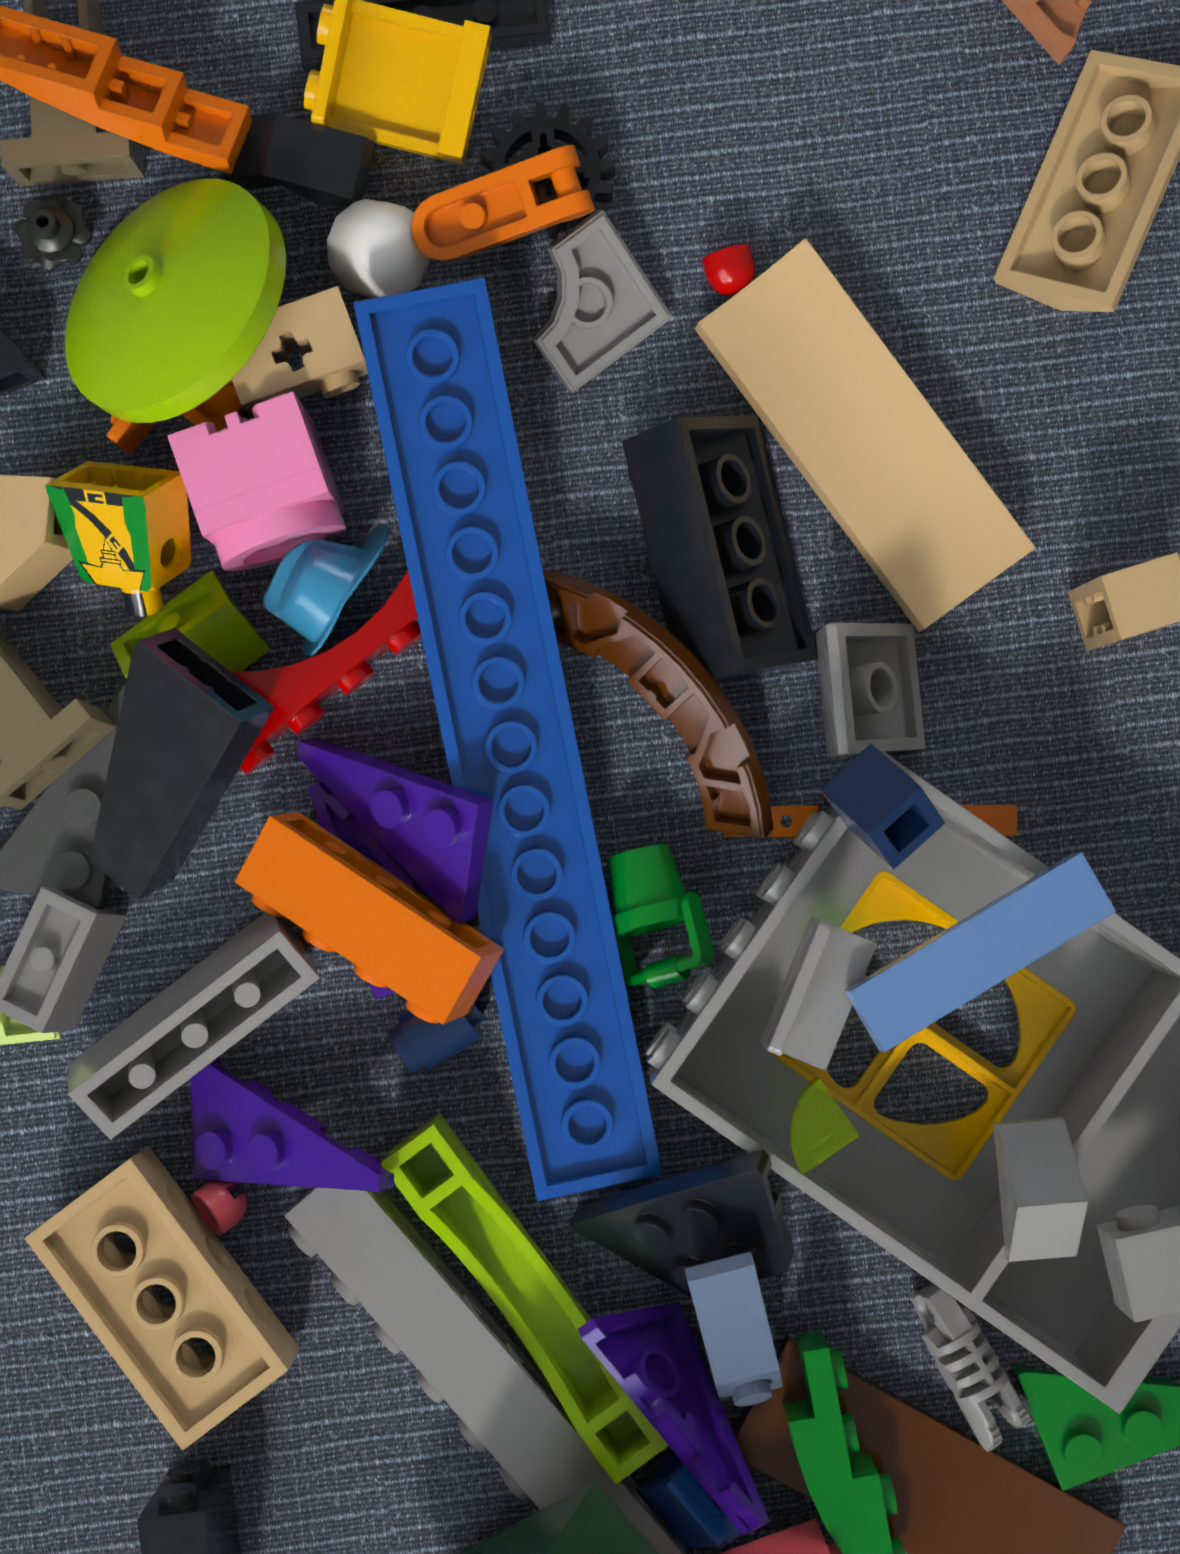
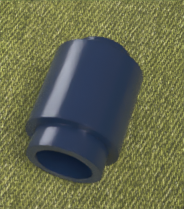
[387,999,487,1074]

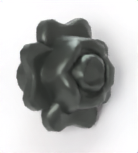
[13,193,92,272]

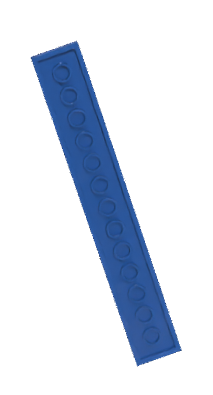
[353,278,663,1201]

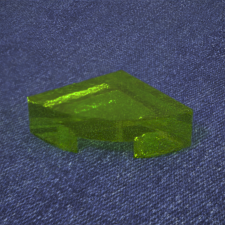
[789,1076,859,1175]

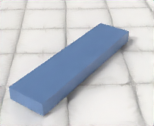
[844,852,1116,1052]

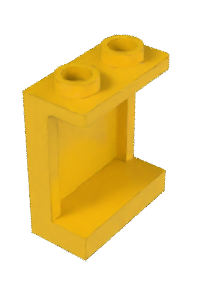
[304,0,492,166]

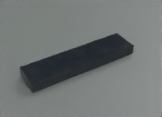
[294,0,552,73]

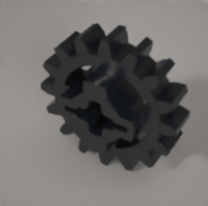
[478,102,615,246]

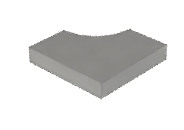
[532,210,673,393]

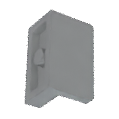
[0,887,125,1033]
[760,916,878,1071]

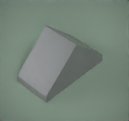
[993,1117,1088,1262]

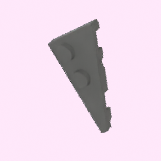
[0,686,125,907]

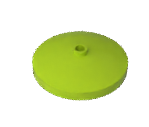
[65,179,286,423]

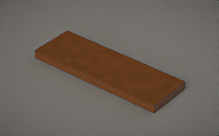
[733,1334,1126,1554]

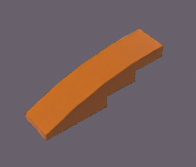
[0,5,252,174]

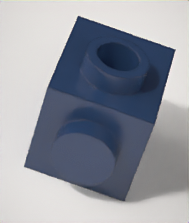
[820,743,945,870]

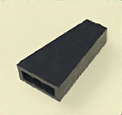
[90,628,275,900]

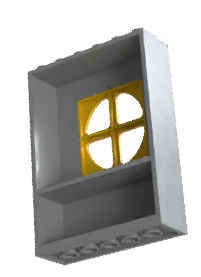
[645,752,1180,1414]

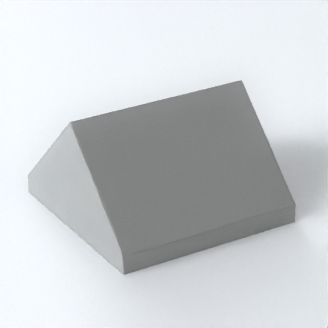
[815,623,926,758]

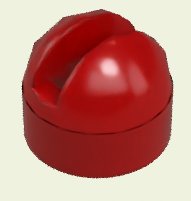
[701,244,756,297]

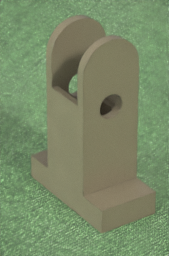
[0,0,145,187]
[0,631,116,810]

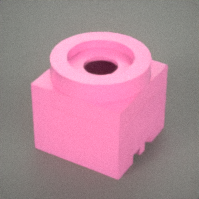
[167,391,346,571]

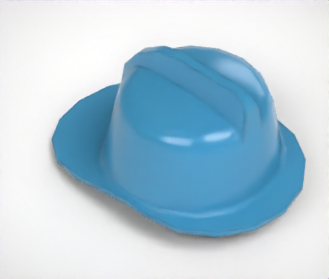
[263,523,390,657]

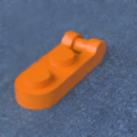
[411,145,595,262]

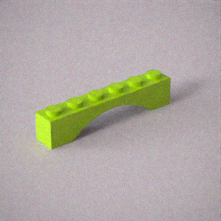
[381,1113,669,1485]

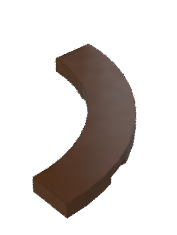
[543,570,774,839]

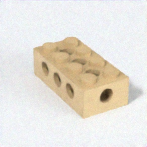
[24,1145,300,1451]

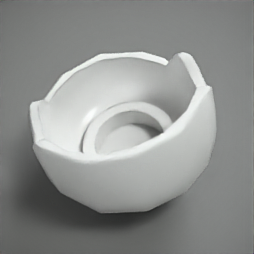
[327,199,430,299]

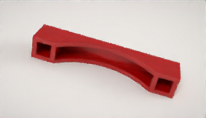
[230,569,422,775]

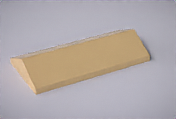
[994,50,1180,312]

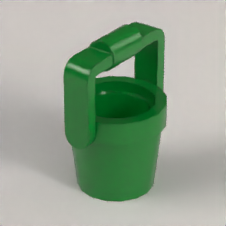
[607,844,714,988]

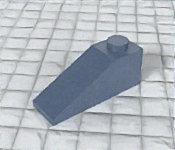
[684,1252,783,1407]

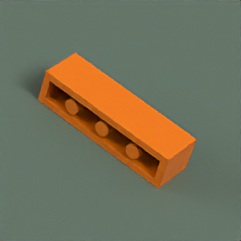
[234,812,504,1025]

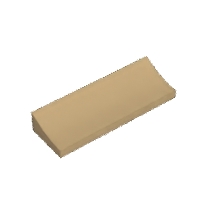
[695,238,1036,632]

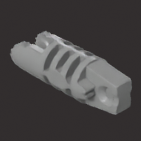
[910,1284,1031,1452]

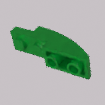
[782,1330,905,1554]

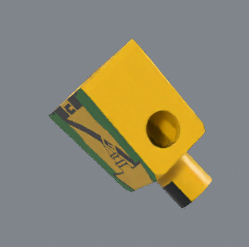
[45,461,192,617]

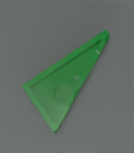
[1012,1365,1180,1491]

